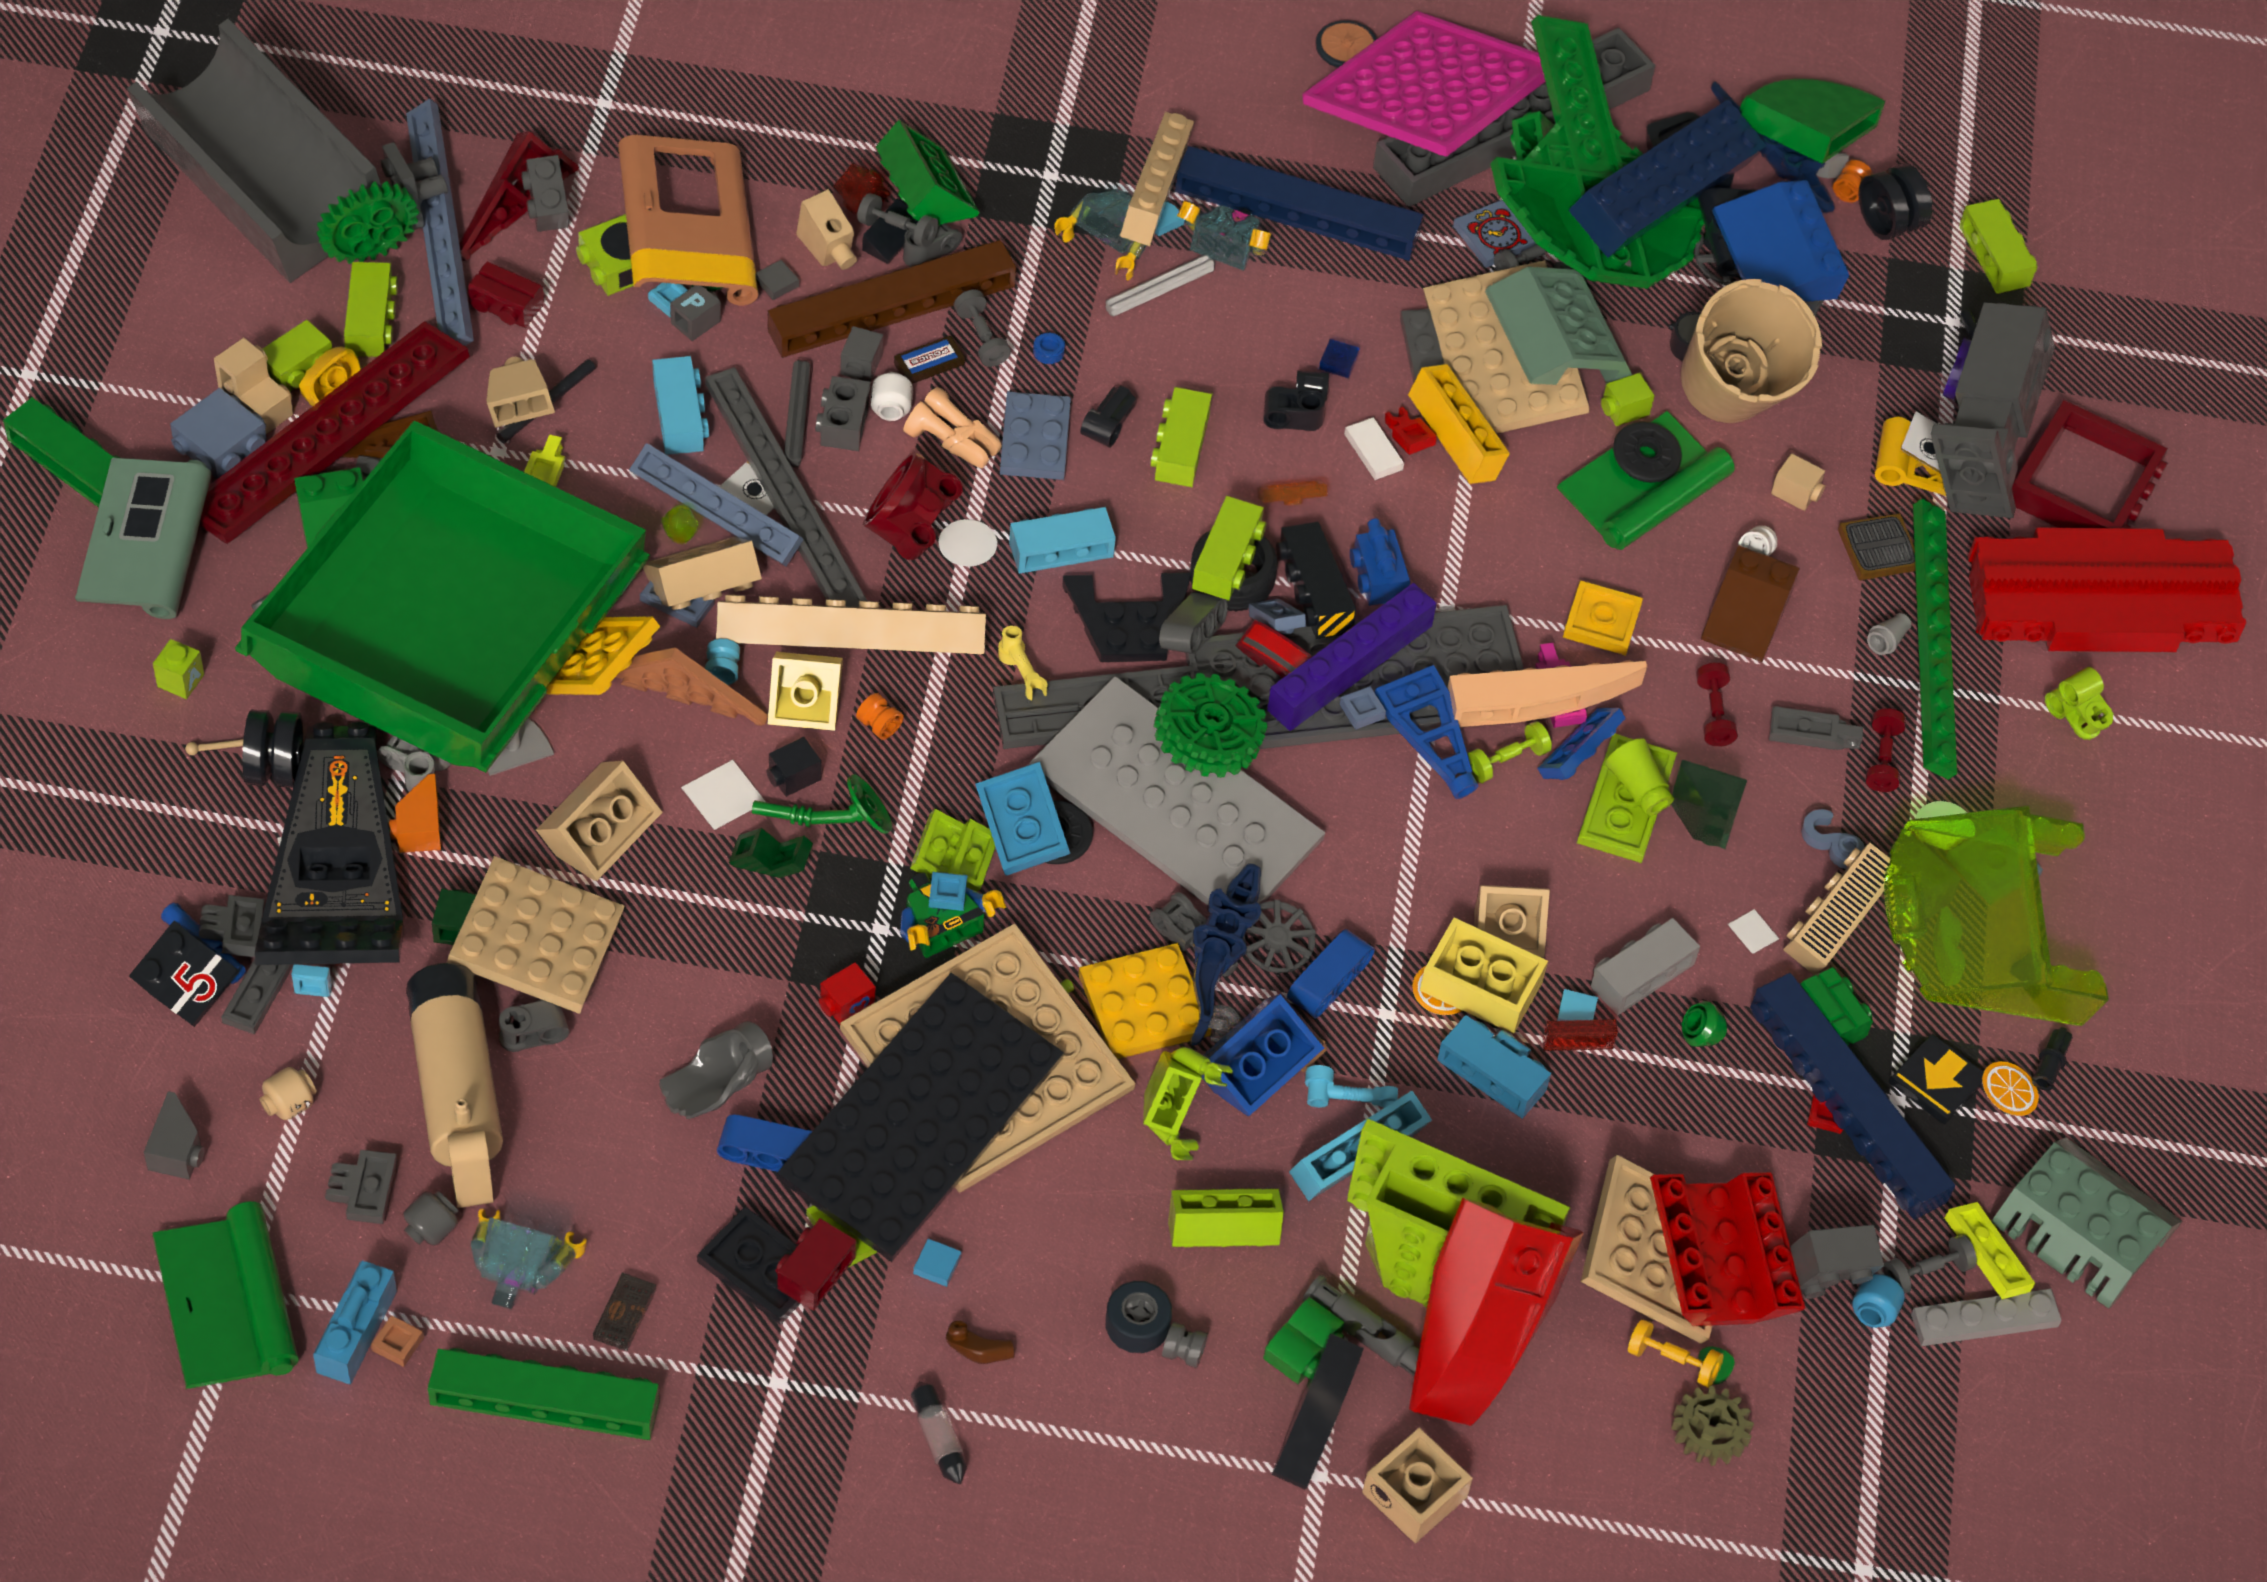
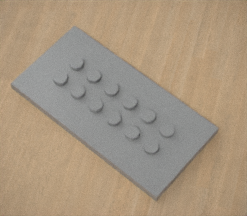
[1029,676,1325,905]

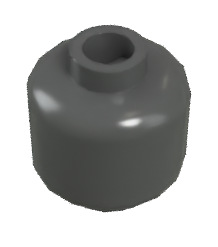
[403,1191,459,1246]

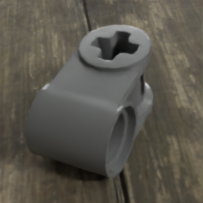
[903,223,962,267]
[499,999,570,1052]

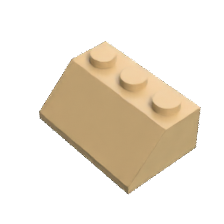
[643,536,762,610]
[536,761,662,881]

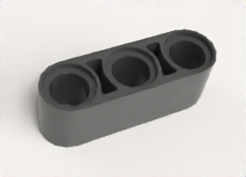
[1159,592,1228,654]

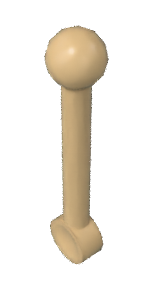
[185,739,243,755]

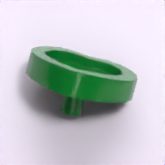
[1698,1346,1735,1385]

